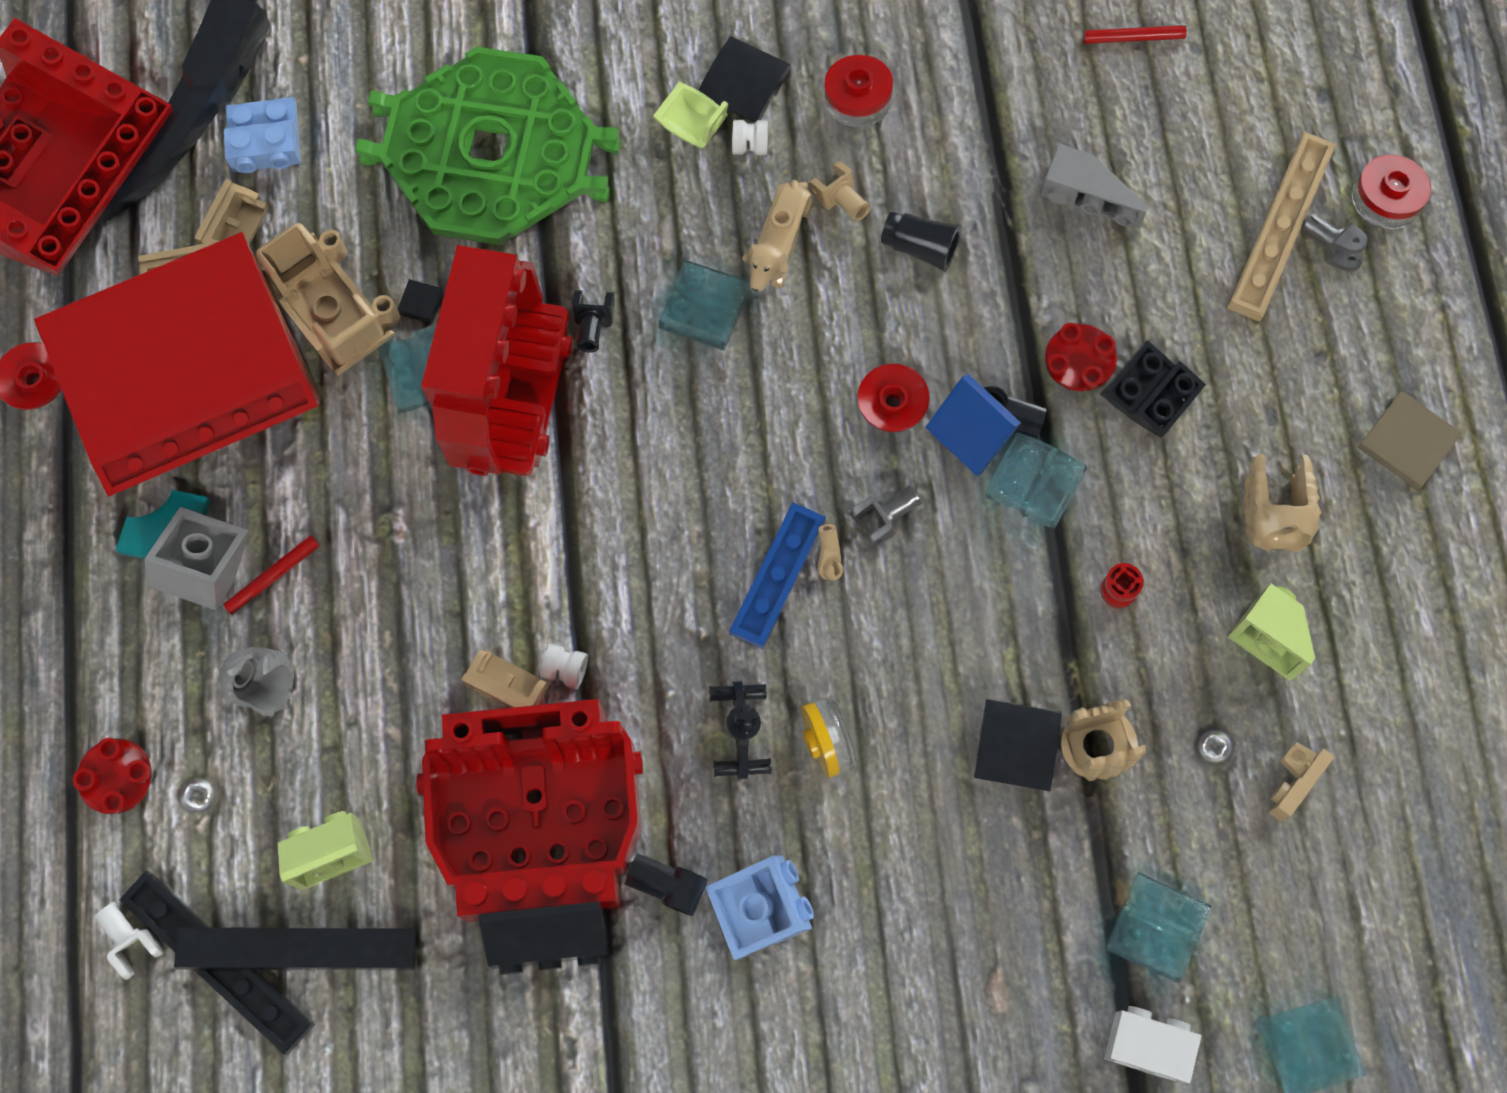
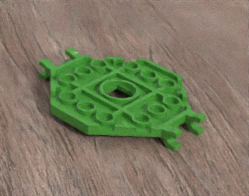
[355,46,621,245]

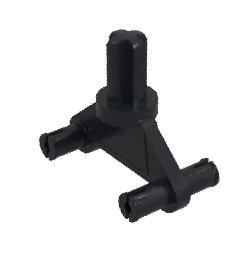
[709,681,772,780]

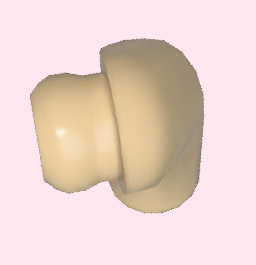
[817,524,843,581]

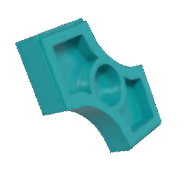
[115,490,211,559]

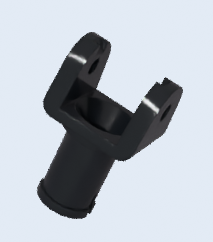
[572,290,615,353]

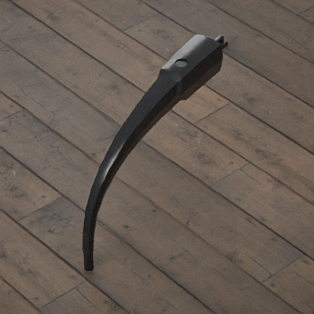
[94,0,270,226]

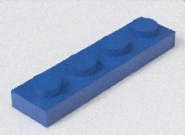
[729,502,826,650]

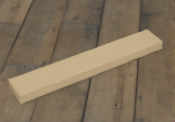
[1227,131,1336,322]

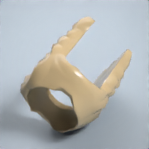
[1243,454,1321,552]
[1060,699,1146,781]

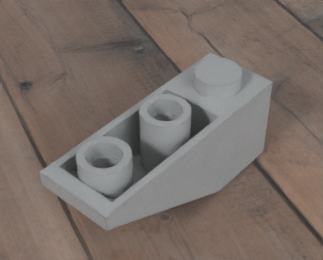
[1041,144,1148,228]

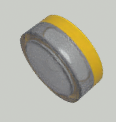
[801,696,857,779]

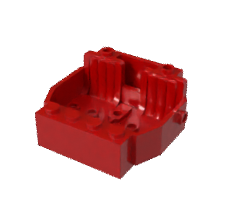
[421,245,573,476]
[416,699,643,922]

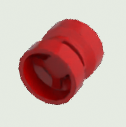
[1100,563,1144,609]

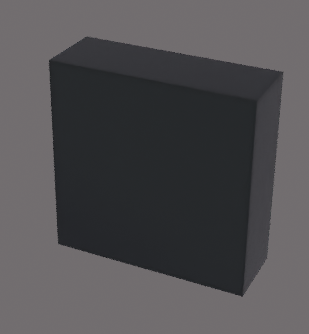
[397,279,444,324]

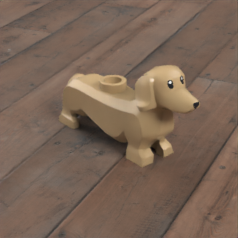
[742,179,813,291]

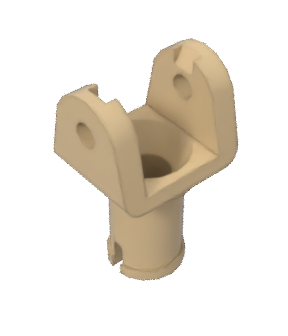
[808,161,870,222]

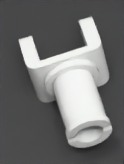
[93,902,164,980]

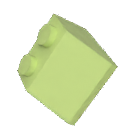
[1228,583,1315,681]
[277,811,374,890]

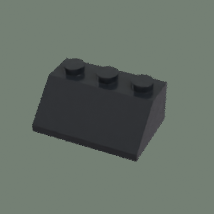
[479,902,610,975]

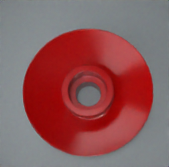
[0,342,61,410]
[857,364,930,432]

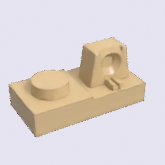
[1268,742,1335,822]

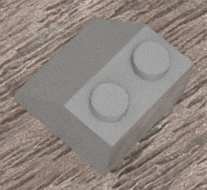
[144,507,249,610]

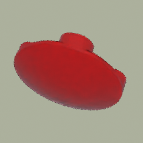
[1045,323,1117,392]
[73,738,152,815]

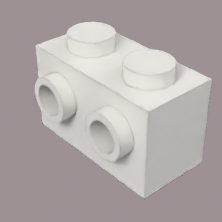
[1104,1006,1201,1084]

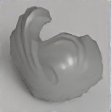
[218,647,294,717]

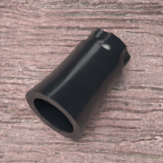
[881,212,961,272]

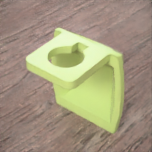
[653,82,728,149]

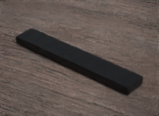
[119,870,315,1055]
[174,927,417,970]

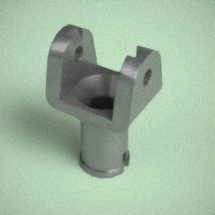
[1302,214,1367,272]
[849,484,922,547]

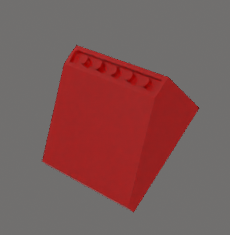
[0,17,172,277]
[34,232,321,497]

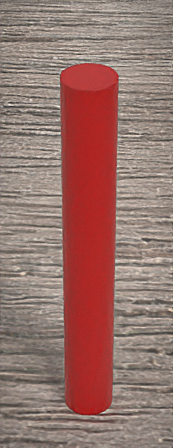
[1083,25,1187,44]
[223,535,320,615]

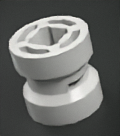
[732,120,768,155]
[540,643,588,690]

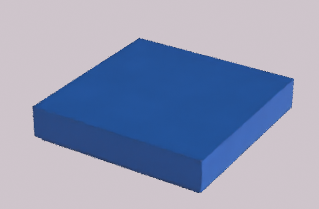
[925,374,1021,476]

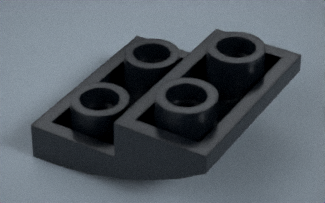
[698,36,791,123]
[1100,340,1206,438]
[974,698,1062,791]

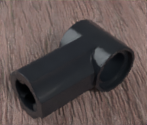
[984,386,1047,440]
[624,853,708,917]

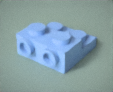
[224,97,301,173]
[705,855,814,961]

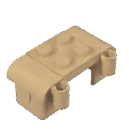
[255,223,400,377]

